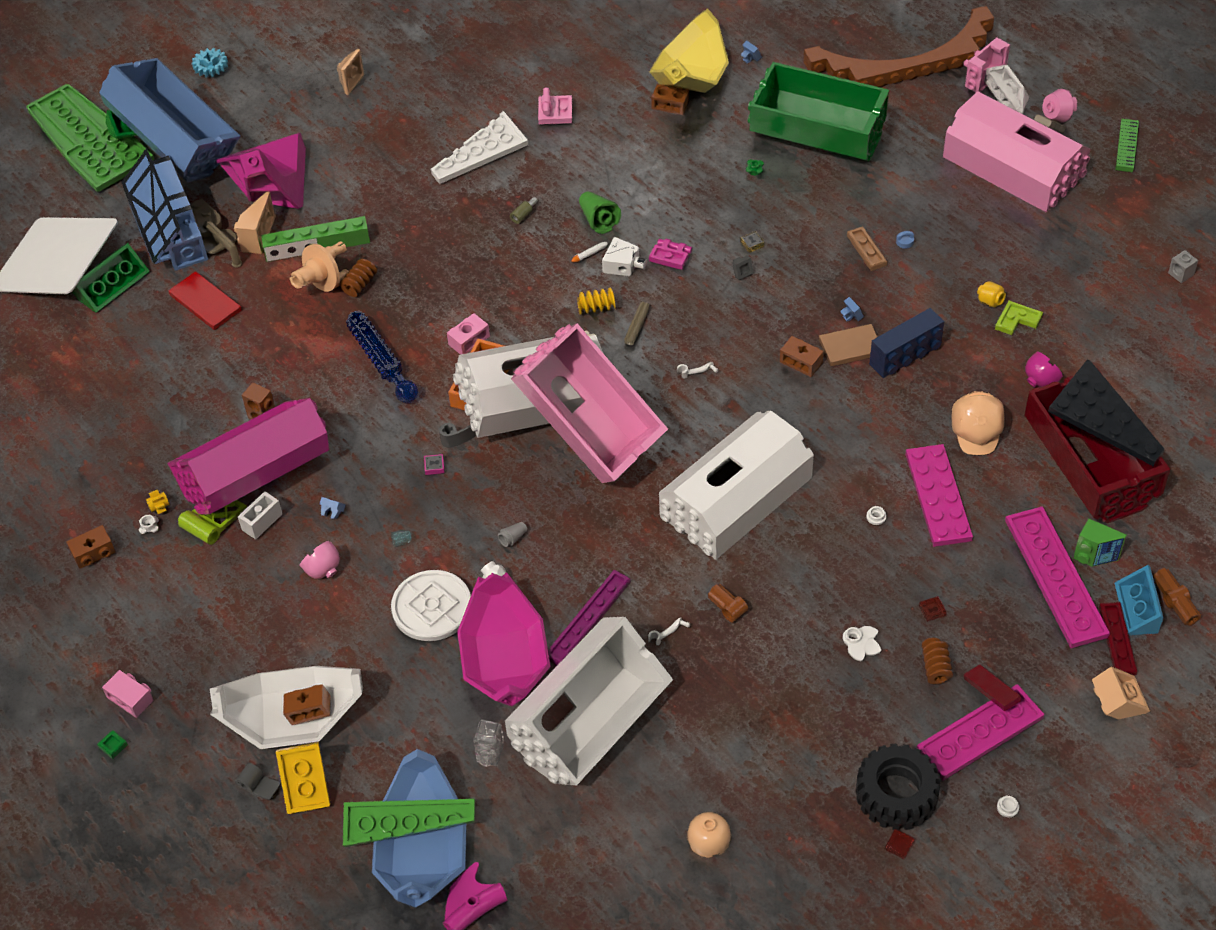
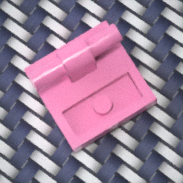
[538,88,572,124]

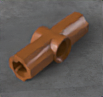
[1153,568,1201,626]

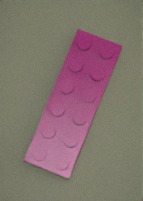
[905,444,973,547]
[917,684,1045,781]

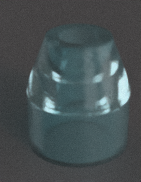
[391,530,412,547]

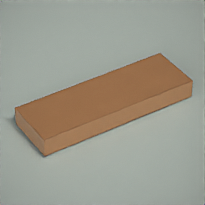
[847,226,887,271]

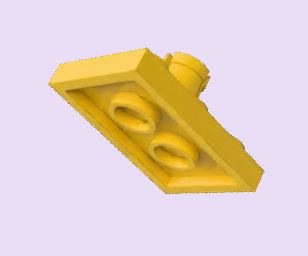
[276,742,330,814]

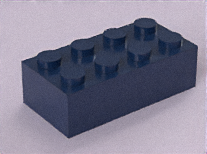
[869,308,944,378]

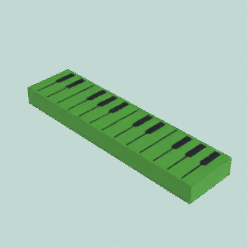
[1115,119,1139,172]

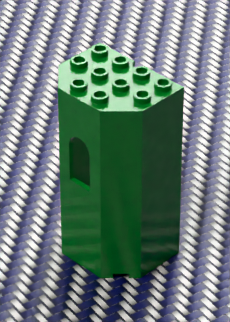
[748,62,889,161]

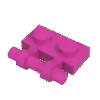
[649,239,693,270]

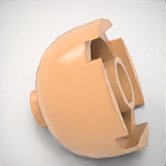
[687,812,731,858]

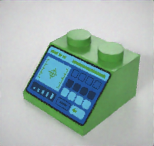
[1073,519,1126,567]

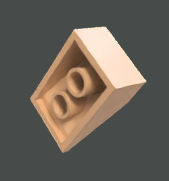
[234,192,276,254]

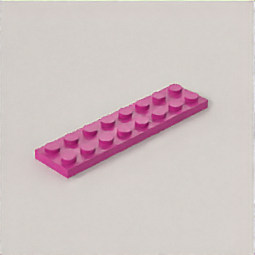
[1005,506,1110,648]

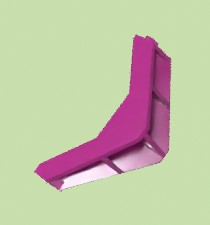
[216,132,306,209]

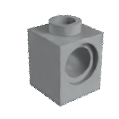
[1168,250,1198,283]

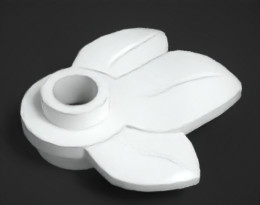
[843,626,881,661]

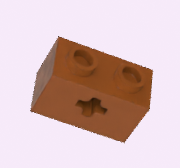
[780,336,824,377]
[66,525,115,569]
[283,684,331,725]

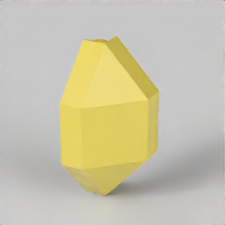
[649,9,729,93]

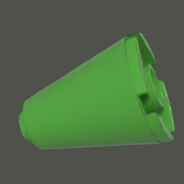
[579,191,621,234]

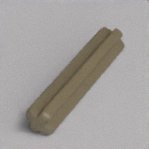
[624,302,649,346]

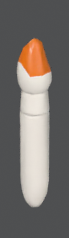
[571,242,608,263]

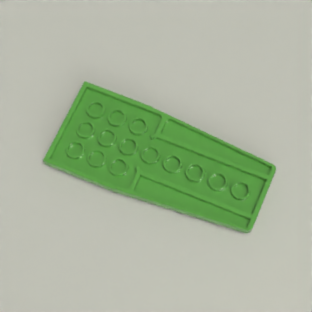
[27,84,155,192]

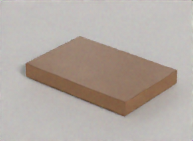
[819,324,877,367]

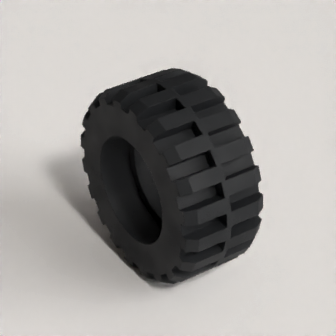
[856,743,941,830]

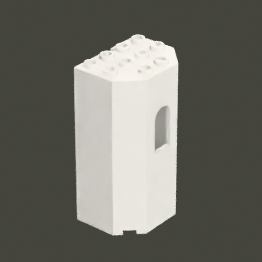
[453,331,604,438]
[659,411,814,560]
[505,617,673,786]

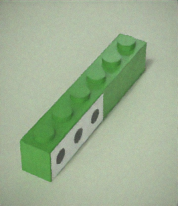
[261,216,370,262]

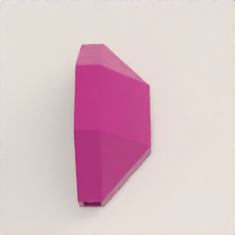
[457,572,551,706]

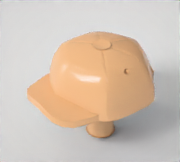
[952,391,1005,455]

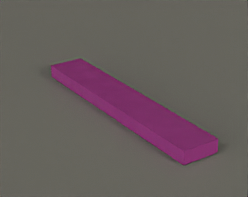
[548,570,631,665]

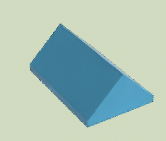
[1114,565,1163,635]

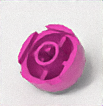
[1025,352,1063,387]

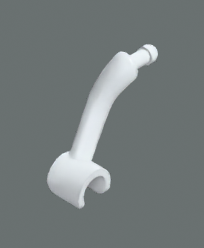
[677,362,718,378]
[648,617,690,645]

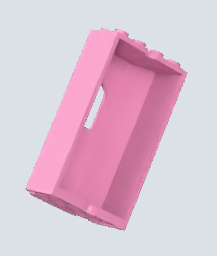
[943,91,1090,212]
[511,323,668,483]

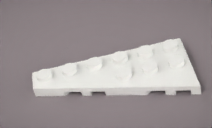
[431,111,528,184]

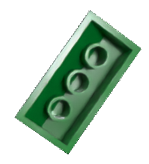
[72,243,150,313]

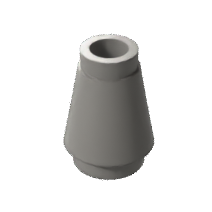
[498,522,527,547]

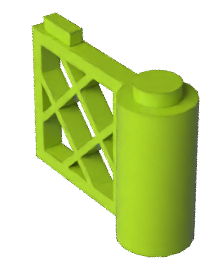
[178,500,247,545]

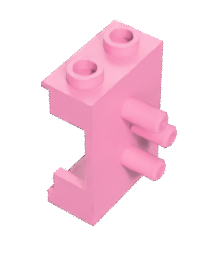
[963,38,1010,92]

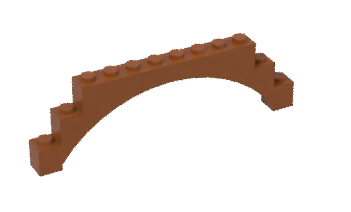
[804,6,994,87]

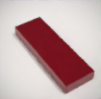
[964,664,1021,711]

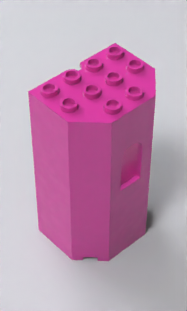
[167,398,329,514]

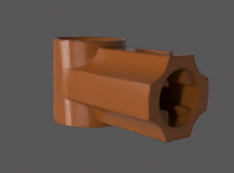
[708,584,748,623]

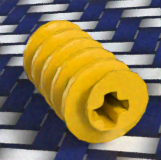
[577,288,615,315]

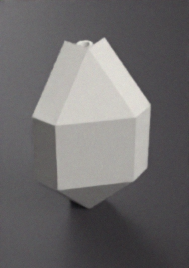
[210,666,363,749]

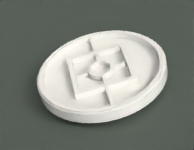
[391,570,471,641]

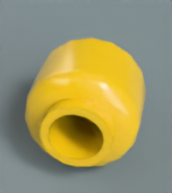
[977,281,1006,308]

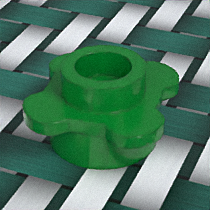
[746,159,764,176]

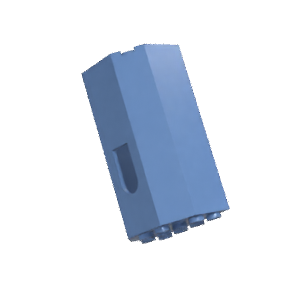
[99,58,240,182]

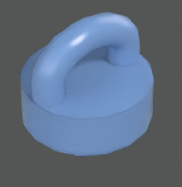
[896,231,914,248]

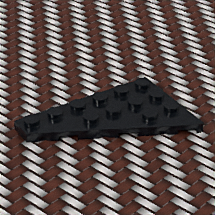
[1048,359,1164,467]

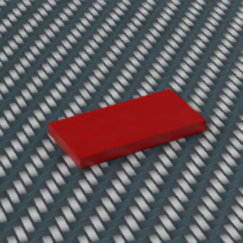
[168,271,242,331]

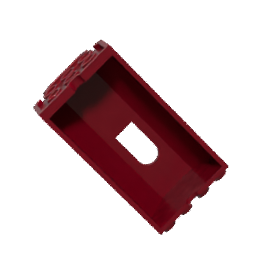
[1024,368,1170,523]

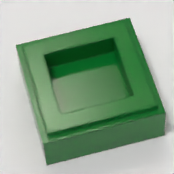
[97,730,128,759]

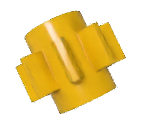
[146,490,170,514]

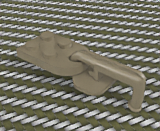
[190,199,242,268]

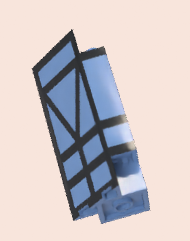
[121,148,208,271]

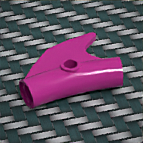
[443,862,507,930]

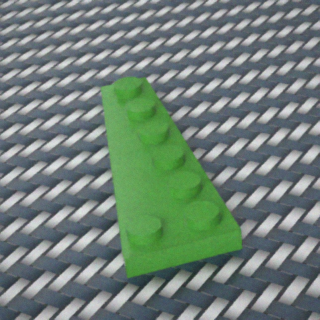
[343,799,475,847]

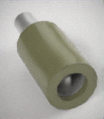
[510,197,538,224]

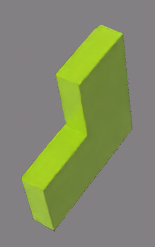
[995,301,1043,335]

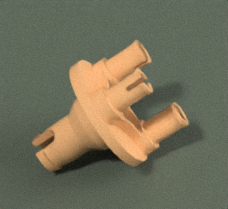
[290,241,349,292]

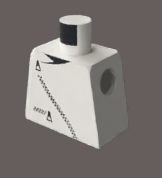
[602,237,647,276]

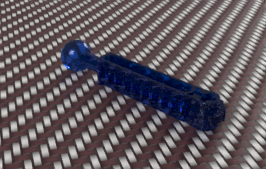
[346,311,418,403]

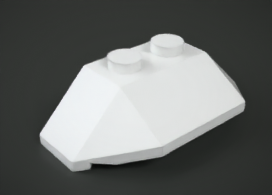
[984,65,1029,114]

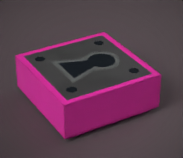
[424,454,444,475]

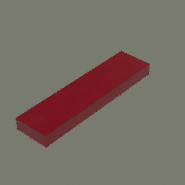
[1099,602,1137,676]

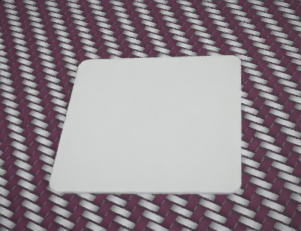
[0,217,118,294]

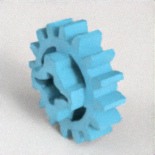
[192,48,228,77]

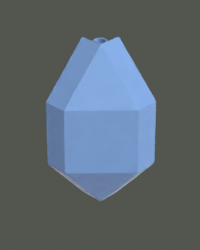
[372,749,466,907]

